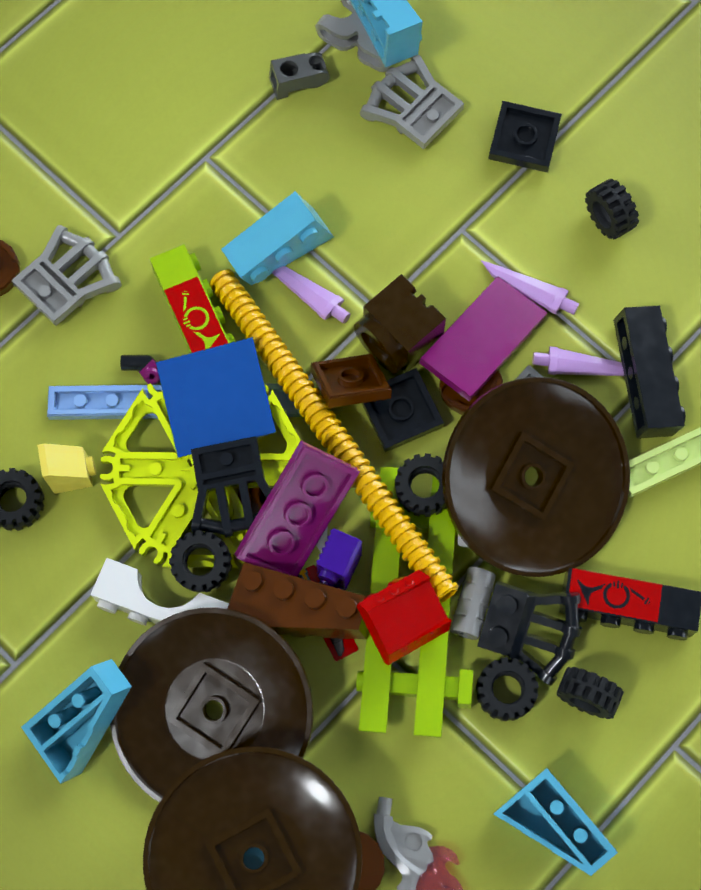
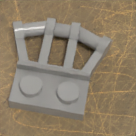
[360,55,464,149]
[11,225,122,326]

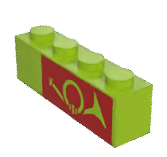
[149,244,236,353]

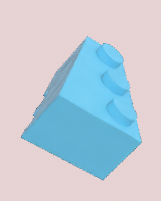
[350,0,423,68]
[221,191,334,286]
[21,659,132,784]
[494,768,618,876]

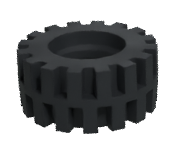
[585,179,639,240]
[395,453,447,517]
[0,468,45,531]
[169,530,232,593]
[476,657,539,721]
[557,667,624,719]

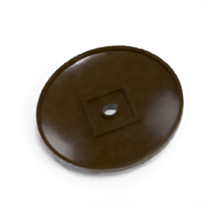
[442,377,630,577]
[110,607,314,802]
[143,747,362,890]

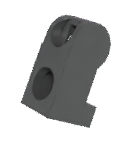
[269,52,330,100]

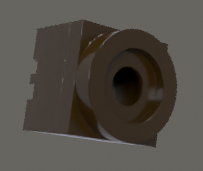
[354,274,446,373]

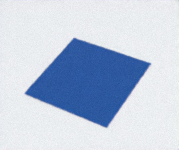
[156,337,276,458]

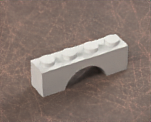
[91,558,229,626]

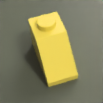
[37,444,96,494]

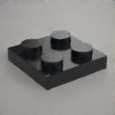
[488,101,562,173]
[362,368,444,452]

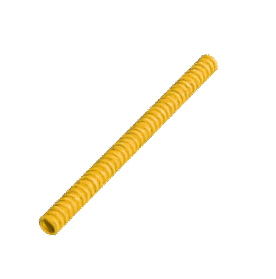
[209,269,459,603]

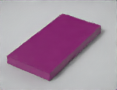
[419,276,547,402]
[234,440,360,577]

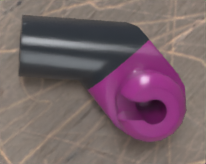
[120,355,160,385]

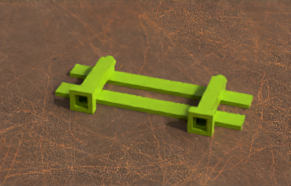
[356,467,473,738]

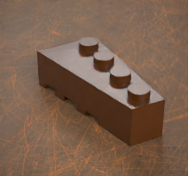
[227,562,369,640]

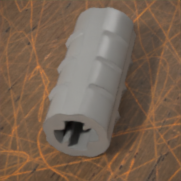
[450,567,496,640]

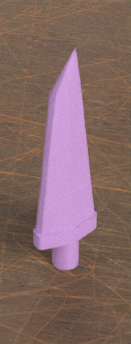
[481,260,579,315]
[272,266,351,324]
[532,346,624,376]

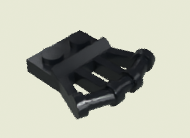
[191,436,271,538]
[477,581,583,686]

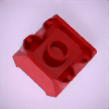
[357,570,452,665]

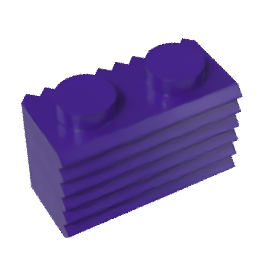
[316,528,362,590]

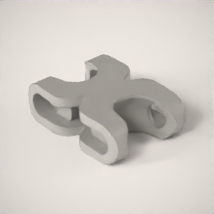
[315,0,390,72]

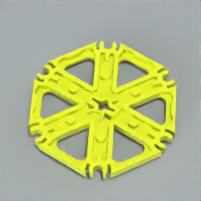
[100,383,301,569]

